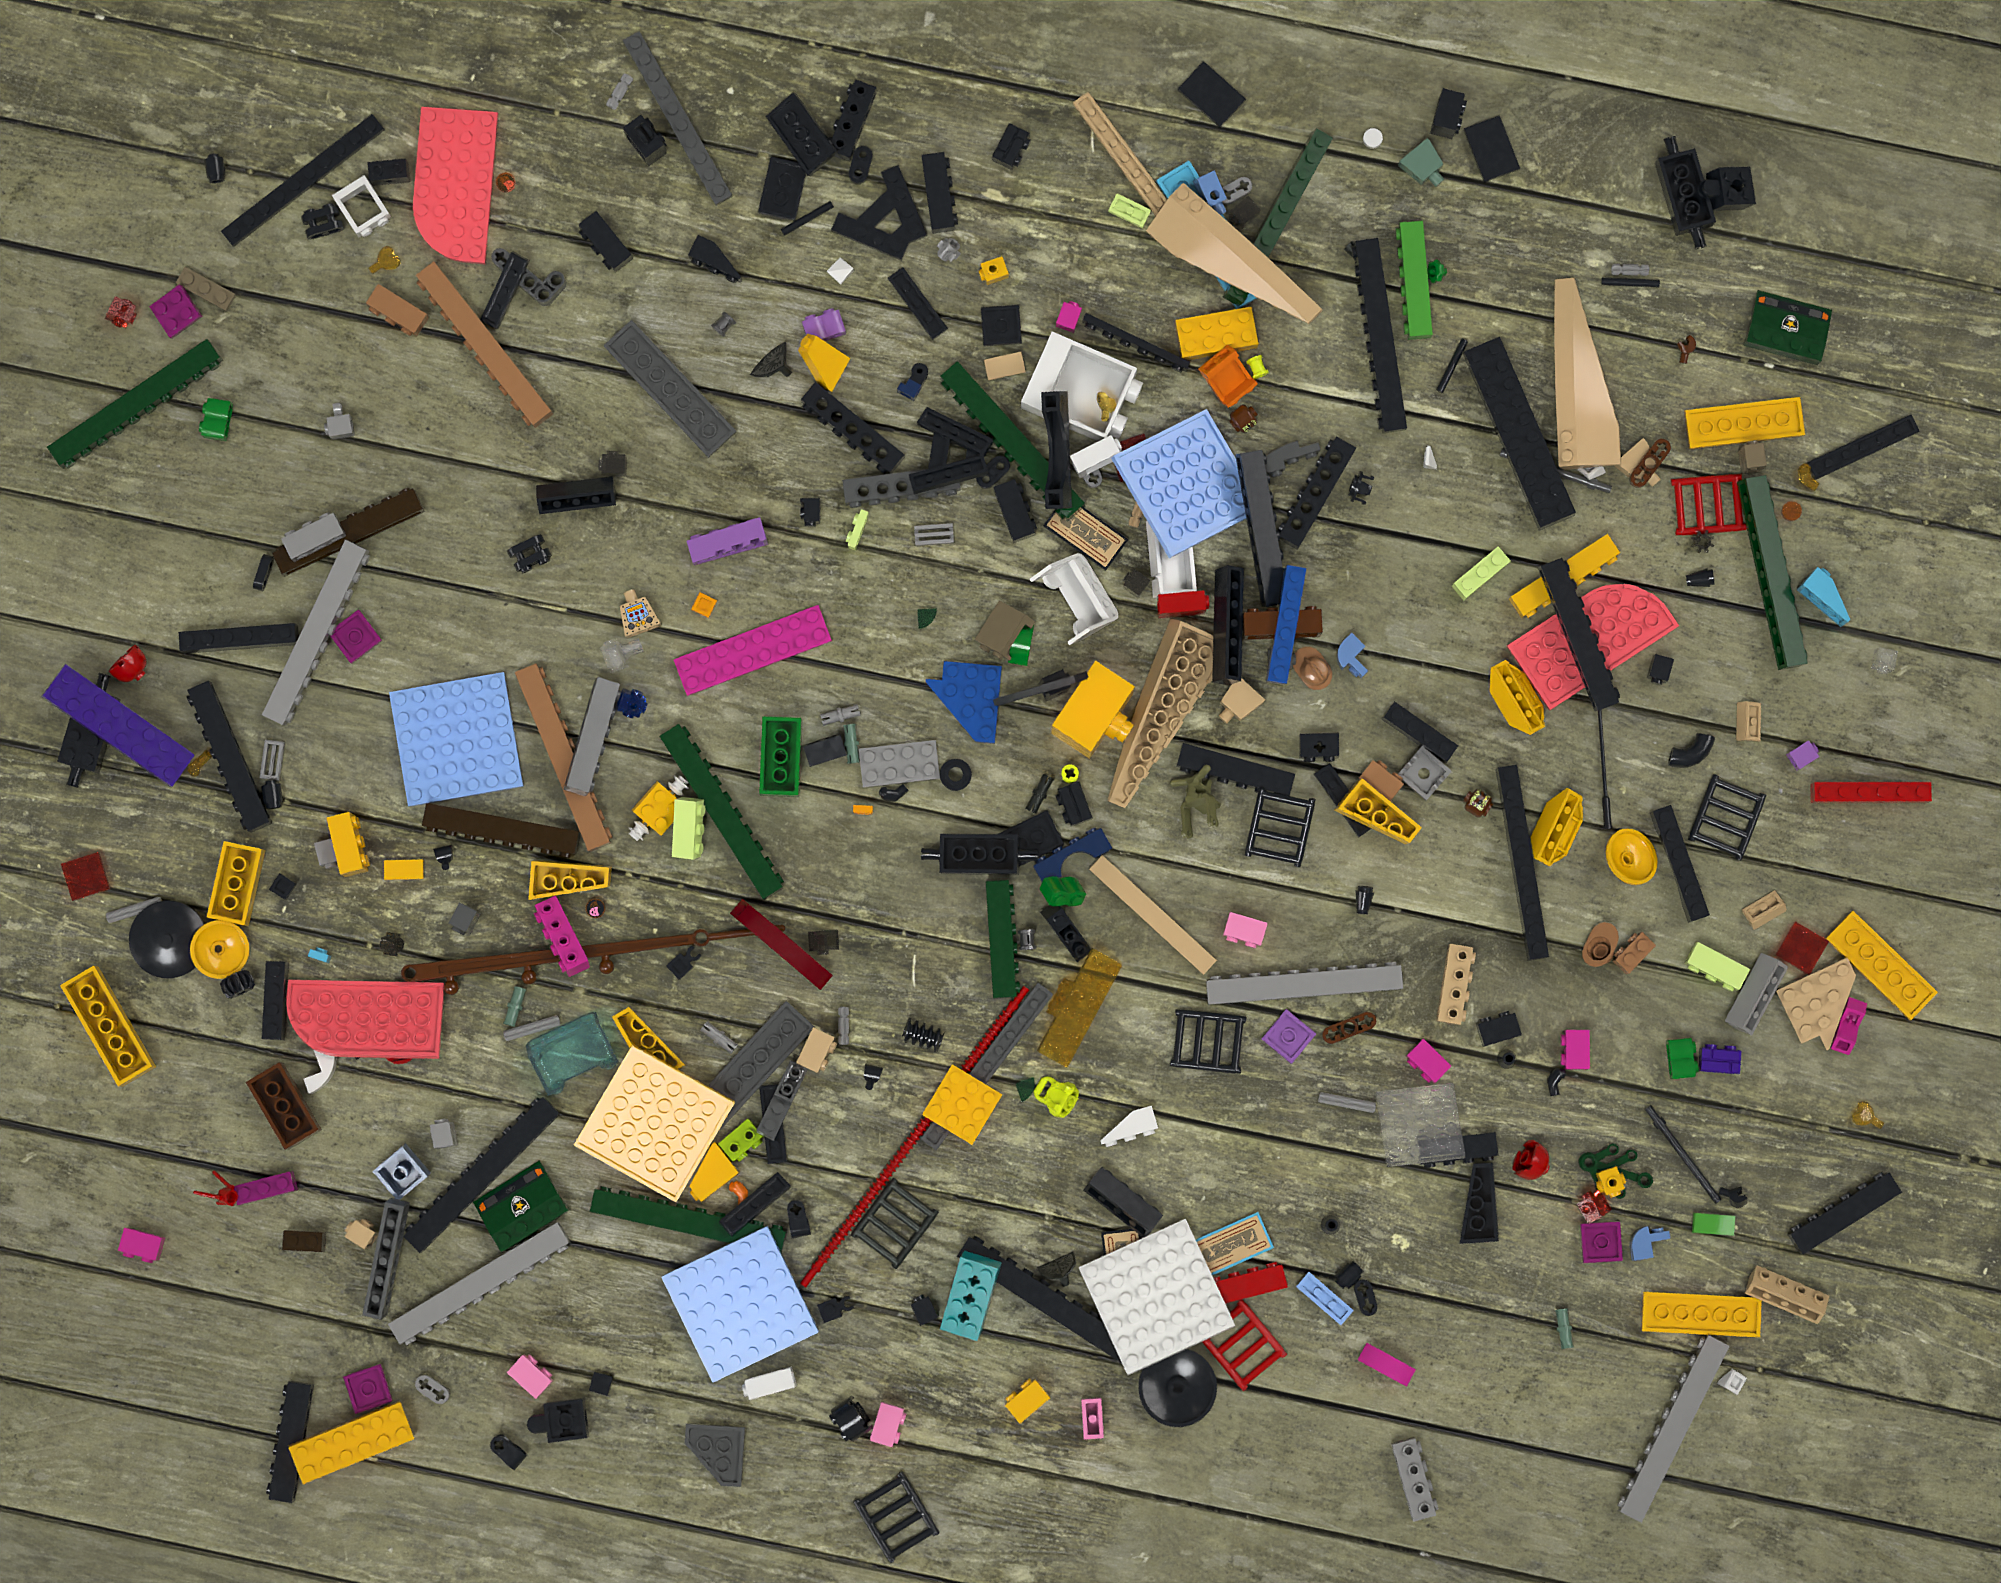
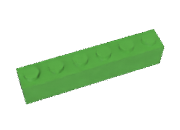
[1395,221,1433,340]

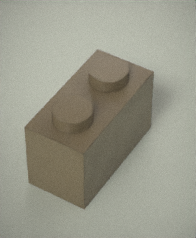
[1738,440,1767,474]

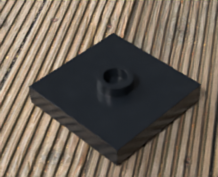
[981,305,1022,347]

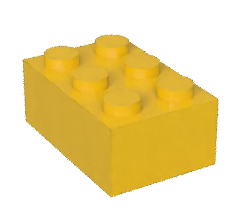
[326,812,370,877]

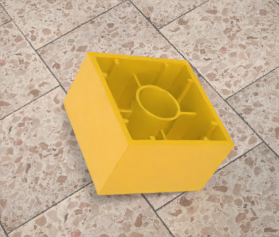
[1051,660,1135,759]

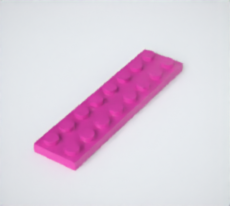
[674,605,832,696]

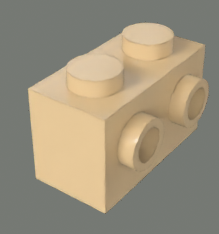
[345,1219,379,1249]

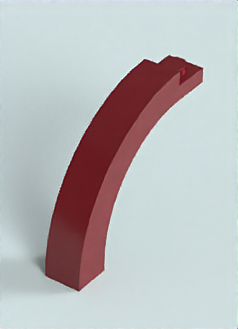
[730,899,833,990]

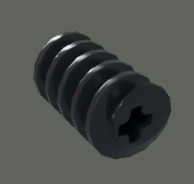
[902,1018,945,1053]

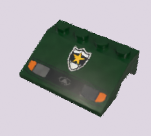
[1743,290,1832,365]
[473,1161,570,1252]

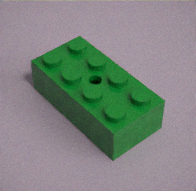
[759,716,802,797]

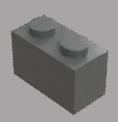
[449,902,481,935]

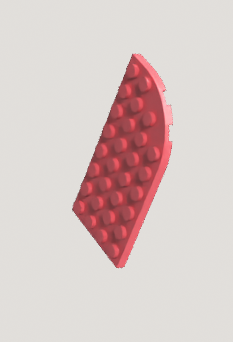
[413,107,498,264]
[1507,584,1679,711]
[286,980,444,1059]

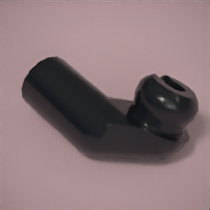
[879,784,909,802]
[1547,1068,1566,1096]

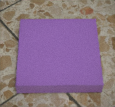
[1262,1009,1316,1064]

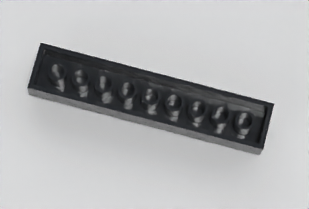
[1463,337,1576,531]

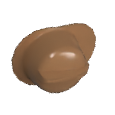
[1293,647,1332,690]
[1582,922,1619,967]

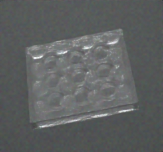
[1376,1083,1465,1167]

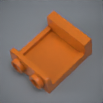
[1198,345,1258,408]

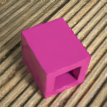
[1056,301,1082,333]

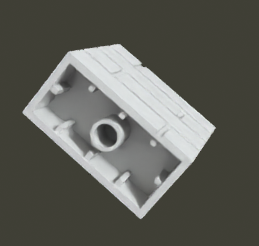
[1021,332,1143,441]

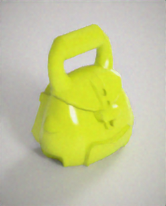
[1033,1076,1079,1118]

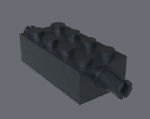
[1655,136,1716,250]
[57,673,121,788]
[921,834,1039,875]

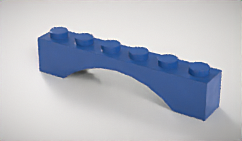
[1266,565,1306,685]

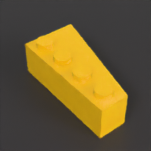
[1334,778,1422,844]
[528,860,612,900]
[612,1007,686,1070]

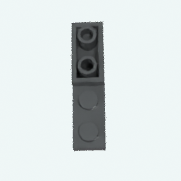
[1265,440,1321,478]
[756,1060,808,1141]

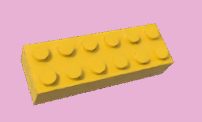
[60,966,156,1087]
[288,1401,414,1484]

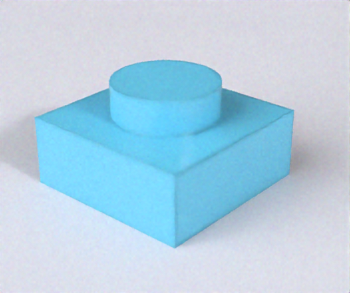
[308,947,331,963]

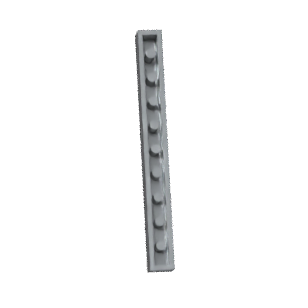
[262,540,370,725]
[1206,962,1403,1005]
[388,1222,571,1345]
[1617,1335,1729,1523]

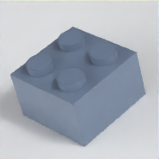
[372,1143,431,1200]

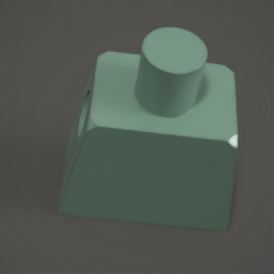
[1398,138,1444,187]

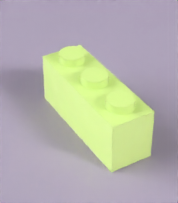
[1452,547,1510,601]
[672,797,705,860]
[1685,942,1750,992]

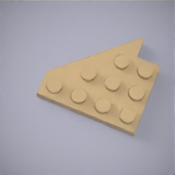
[1776,958,1856,1050]

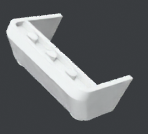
[1030,553,1118,645]

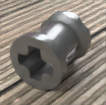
[711,312,736,337]
[1018,929,1036,950]

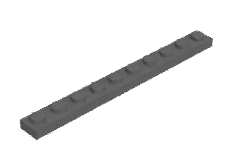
[623,31,732,206]
[921,983,1054,1150]

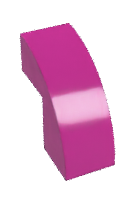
[1831,997,1867,1055]
[1358,1343,1416,1387]

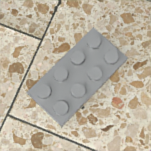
[859,740,940,788]

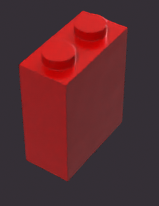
[1157,590,1209,619]

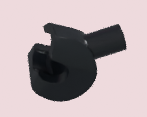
[433,845,453,870]
[864,1064,883,1090]
[1719,1187,1747,1208]

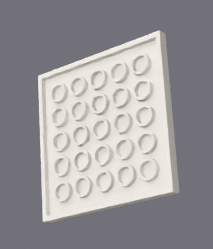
[1079,1219,1235,1375]

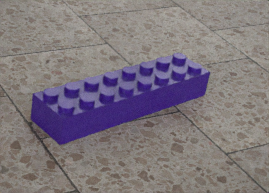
[41,664,195,787]

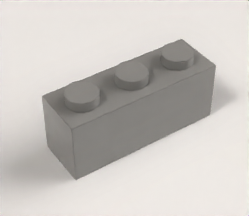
[281,512,346,562]

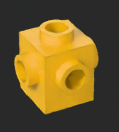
[1596,1166,1626,1198]

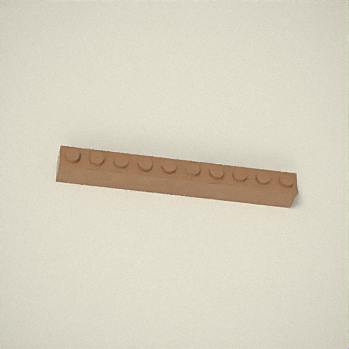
[416,261,553,428]
[515,664,613,852]

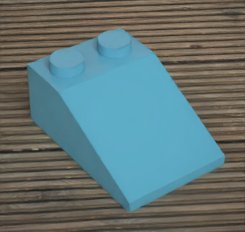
[1796,567,1850,627]

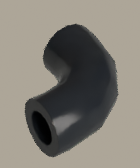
[1668,733,1715,768]

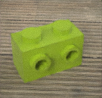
[718,1119,764,1162]

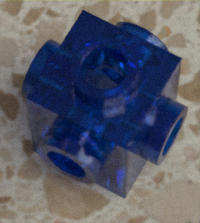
[616,688,648,718]

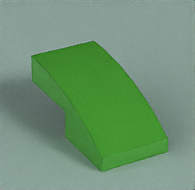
[1692,1213,1735,1236]

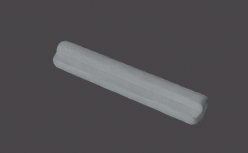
[106,897,162,923]
[503,1016,560,1041]
[1318,1092,1376,1113]

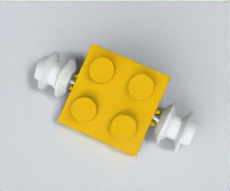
[629,775,689,841]

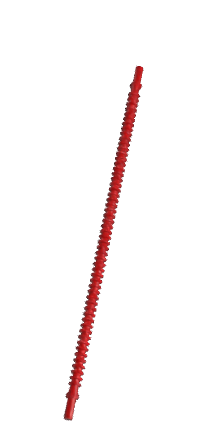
[800,986,1029,1288]

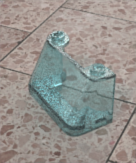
[526,1012,619,1096]

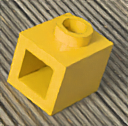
[978,256,1009,285]

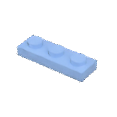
[1296,1272,1354,1325]

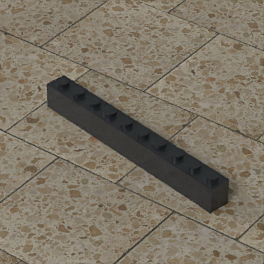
[1351,238,1407,434]
[1495,765,1549,961]
[403,1097,561,1253]
[957,1236,1122,1363]

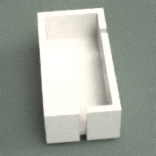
[1146,521,1197,598]

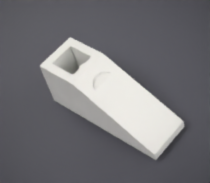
[1100,1106,1158,1147]

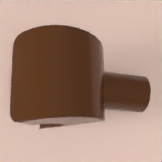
[1677,335,1696,364]

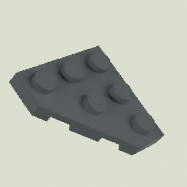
[685,1423,745,1487]

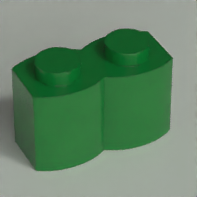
[199,398,233,441]
[1040,876,1086,906]
[1666,1038,1699,1079]

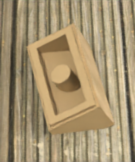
[984,352,1026,381]
[1736,701,1761,742]
[1742,890,1787,930]

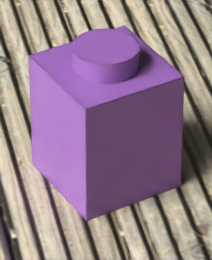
[1786,740,1819,771]

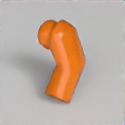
[729,1181,749,1206]

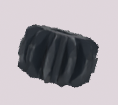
[220,970,255,999]

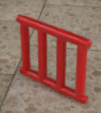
[1671,474,1747,536]
[1202,1299,1287,1391]

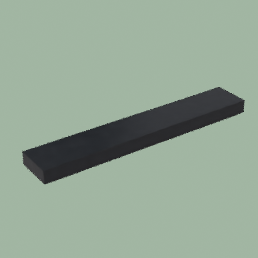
[1806,414,1920,481]
[993,671,1089,706]

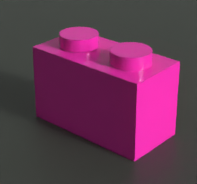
[1560,1030,1590,1070]
[1406,1039,1451,1083]
[118,1228,165,1263]

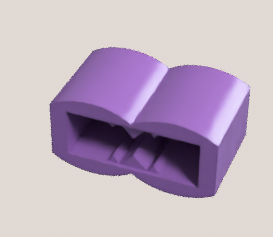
[802,308,846,341]

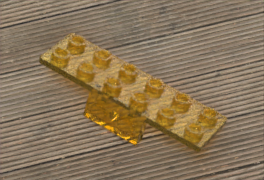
[1037,948,1122,1068]

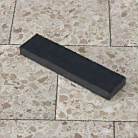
[480,251,530,329]
[888,267,948,341]
[1314,763,1372,838]
[759,1084,787,1164]
[719,1172,791,1237]

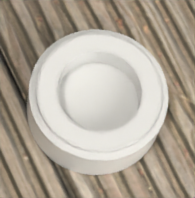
[1363,128,1383,149]

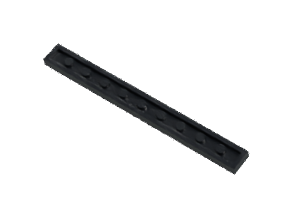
[221,114,385,247]

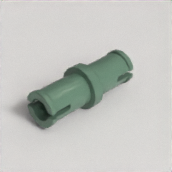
[843,724,860,764]
[503,986,526,1027]
[1555,1308,1574,1349]

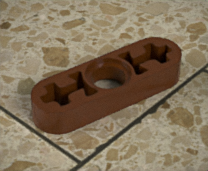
[1629,439,1671,488]
[1322,1012,1376,1044]

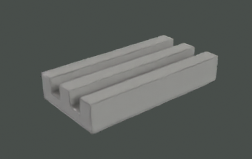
[914,523,954,546]
[260,740,285,781]

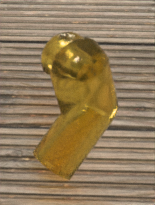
[1798,463,1820,491]
[187,750,212,777]

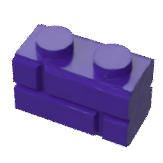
[1698,1044,1741,1074]

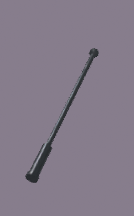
[1598,710,1613,830]

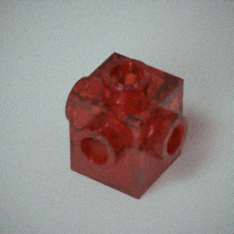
[104,296,137,328]
[1576,1190,1612,1224]

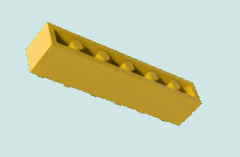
[1509,534,1620,618]

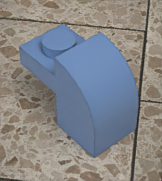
[1336,633,1368,678]
[1629,1226,1670,1261]

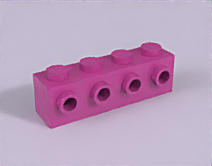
[533,896,590,977]

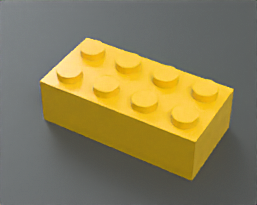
[1175,306,1258,361]
[207,841,265,927]

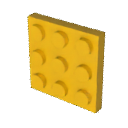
[922,1064,1002,1145]

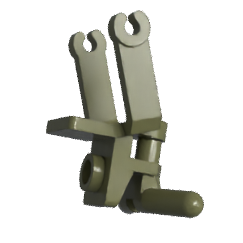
[1170,765,1221,839]

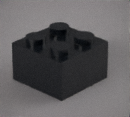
[1430,88,1467,139]

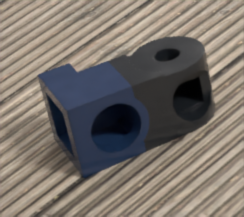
[897,363,928,401]

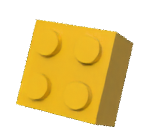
[1005,1378,1050,1423]

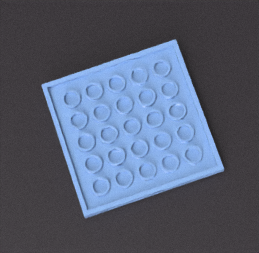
[1111,409,1246,559]
[389,672,524,807]
[661,1226,819,1382]

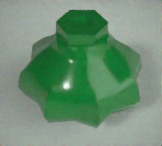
[1427,259,1447,284]

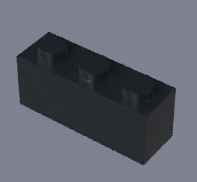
[578,211,633,273]
[993,479,1037,544]

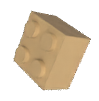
[796,1027,837,1074]

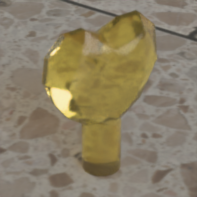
[369,246,401,274]
[1097,391,1117,422]
[1852,1101,1884,1129]

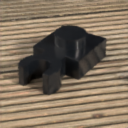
[666,946,702,980]
[817,1296,854,1323]

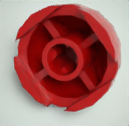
[108,644,147,682]
[1512,1140,1550,1180]

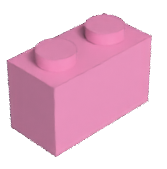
[1223,912,1267,949]
[507,1354,554,1399]
[1081,1397,1104,1439]
[870,1402,906,1447]

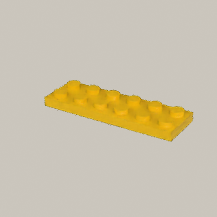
[1684,397,1805,449]
[1825,911,1938,1020]
[1641,1292,1762,1337]

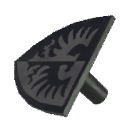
[750,342,792,378]
[1037,1252,1076,1287]

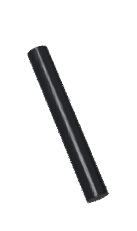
[780,201,834,236]
[1601,277,1660,288]
[1436,339,1468,393]

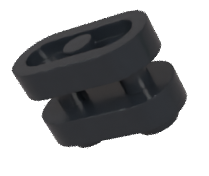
[301,203,344,240]
[507,534,552,574]

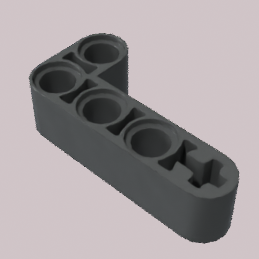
[491,248,566,306]

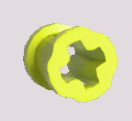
[1246,355,1269,379]
[1061,764,1079,783]

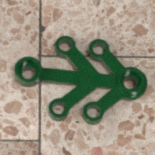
[1578,1144,1653,1199]

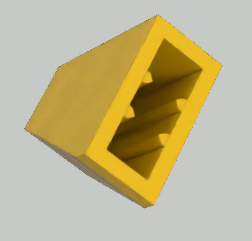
[798,334,850,392]
[689,1142,739,1202]

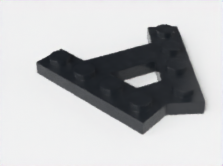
[831,165,927,261]
[908,407,994,494]

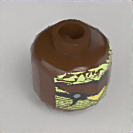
[1229,404,1258,433]
[1463,789,1493,818]

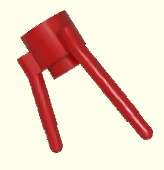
[193,1171,238,1206]

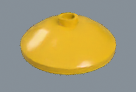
[1606,829,1658,885]
[190,920,249,979]

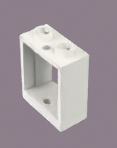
[332,175,391,238]
[1070,435,1122,478]
[742,1366,797,1400]

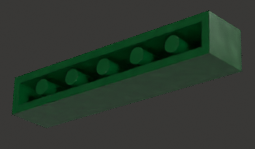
[986,880,1020,999]

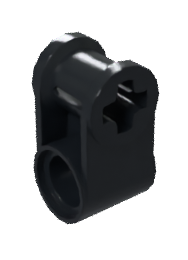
[787,1200,811,1239]
[490,1435,528,1470]

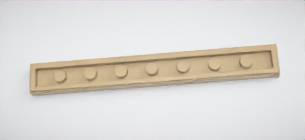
[1073,92,1167,217]
[1089,855,1217,975]

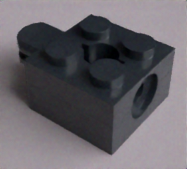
[623,115,667,167]
[1697,166,1756,211]
[527,1398,589,1443]

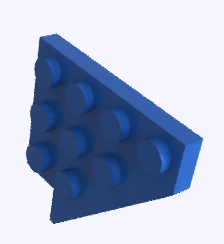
[925,661,1002,744]

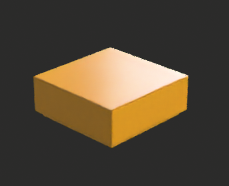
[691,592,717,618]
[853,805,873,815]

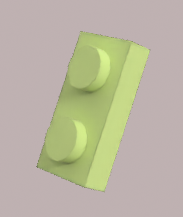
[1108,194,1151,229]
[846,509,869,551]

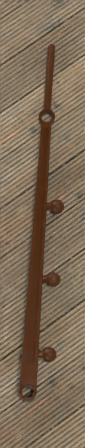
[401,924,785,995]

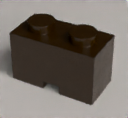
[282,1230,326,1252]

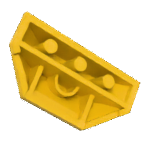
[1490,660,1545,735]
[1530,788,1583,867]

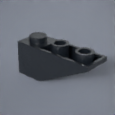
[688,235,742,283]
[1040,905,1092,962]

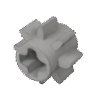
[937,238,961,262]

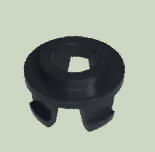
[1348,471,1374,505]
[940,759,972,791]

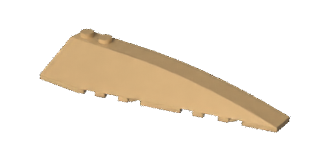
[1146,183,1323,324]
[1554,278,1621,470]
[1108,619,1213,808]

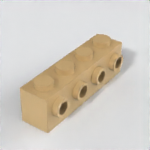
[1436,944,1476,1025]
[1745,1265,1829,1324]

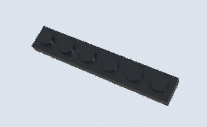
[1082,313,1190,373]

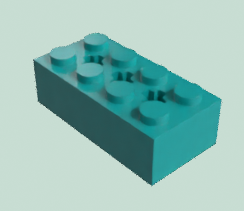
[940,1251,1002,1341]

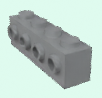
[1725,953,1788,1035]
[1391,1437,1438,1522]

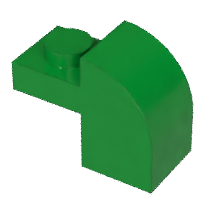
[1008,625,1034,666]

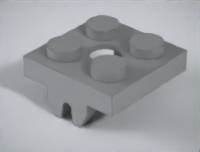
[1398,746,1451,801]

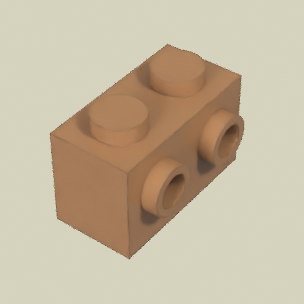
[1359,760,1404,801]
[1613,932,1656,975]

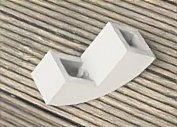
[304,1050,337,1094]

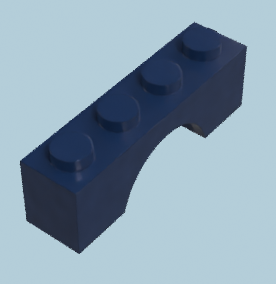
[1033,827,1112,882]

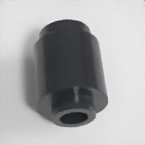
[204,154,226,183]
[261,780,283,809]
[1335,1261,1364,1290]

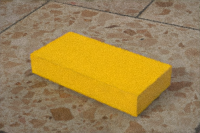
[384,859,424,880]

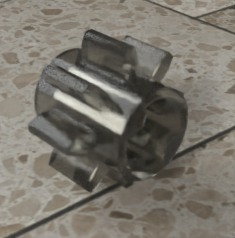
[1690,530,1715,553]
[380,932,404,956]

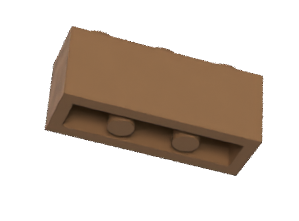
[366,284,429,337]

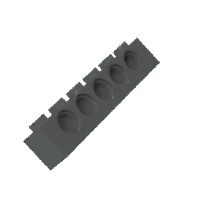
[842,469,961,508]
[362,1198,410,1320]

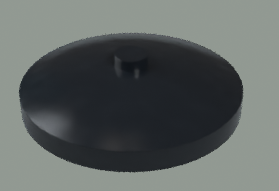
[129,900,205,979]
[1138,1349,1217,1427]

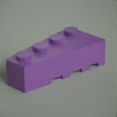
[687,517,768,565]

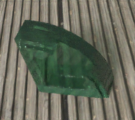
[917,608,937,629]
[1015,1077,1035,1102]

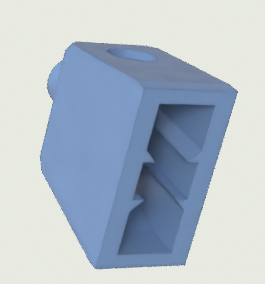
[1193,170,1227,215]

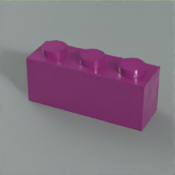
[234,1171,298,1205]

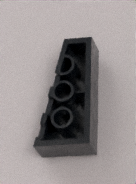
[1459,1162,1499,1244]

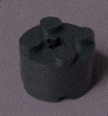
[829,1396,873,1442]

